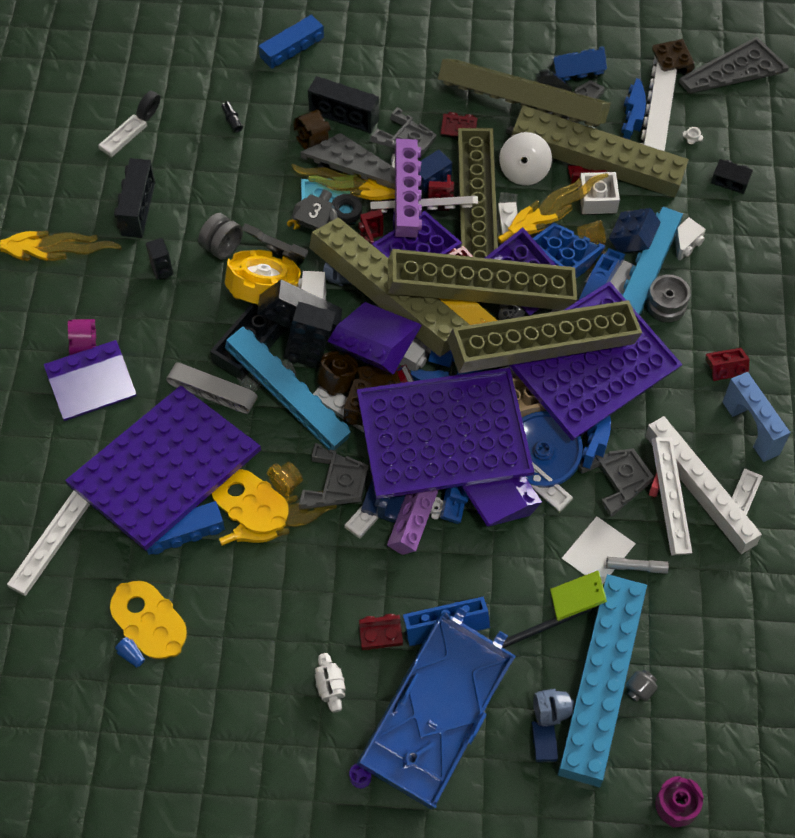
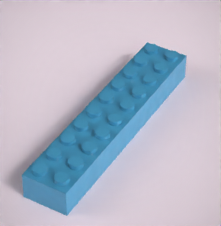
[558,574,647,787]

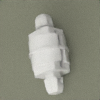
[315,653,346,713]

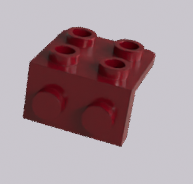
[358,209,383,244]

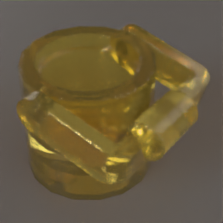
[578,220,606,253]
[267,462,303,497]

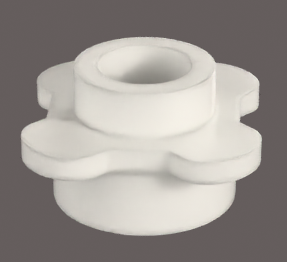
[683,127,703,144]
[430,497,443,519]

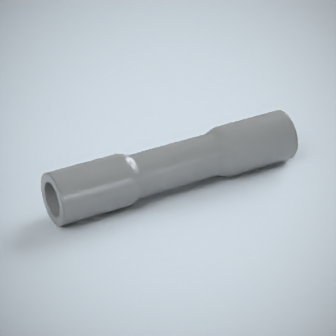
[606,557,669,574]

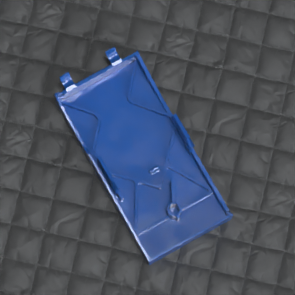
[356,607,516,809]

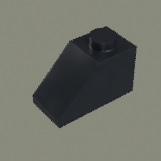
[536,69,573,92]

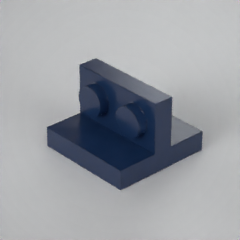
[361,479,406,523]

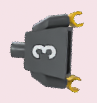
[287,189,338,231]

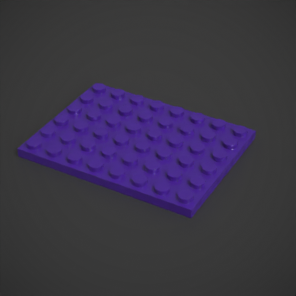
[509,281,682,441]
[357,367,534,499]
[65,386,261,551]

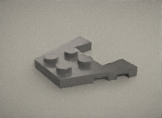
[370,107,437,155]
[242,223,308,263]
[299,443,369,509]
[578,448,654,517]

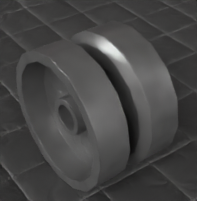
[198,213,243,260]
[646,275,691,322]

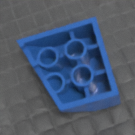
[554,47,607,80]
[533,223,605,278]

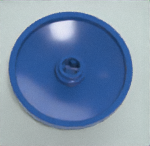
[522,411,583,488]

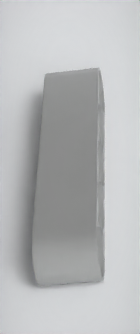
[166,363,258,414]

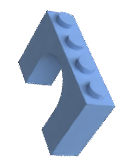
[722,372,791,462]

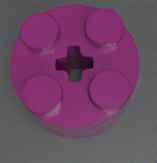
[68,319,96,355]
[655,776,703,827]

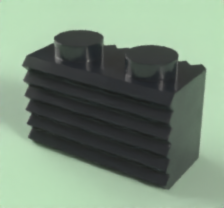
[711,159,753,194]
[146,238,174,280]

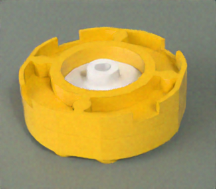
[224,250,301,305]

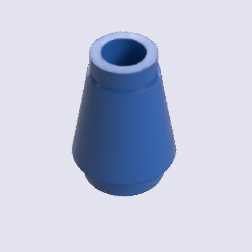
[115,637,146,668]

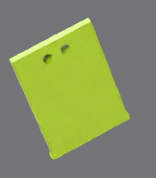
[550,570,607,621]

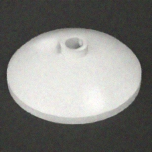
[500,132,552,185]

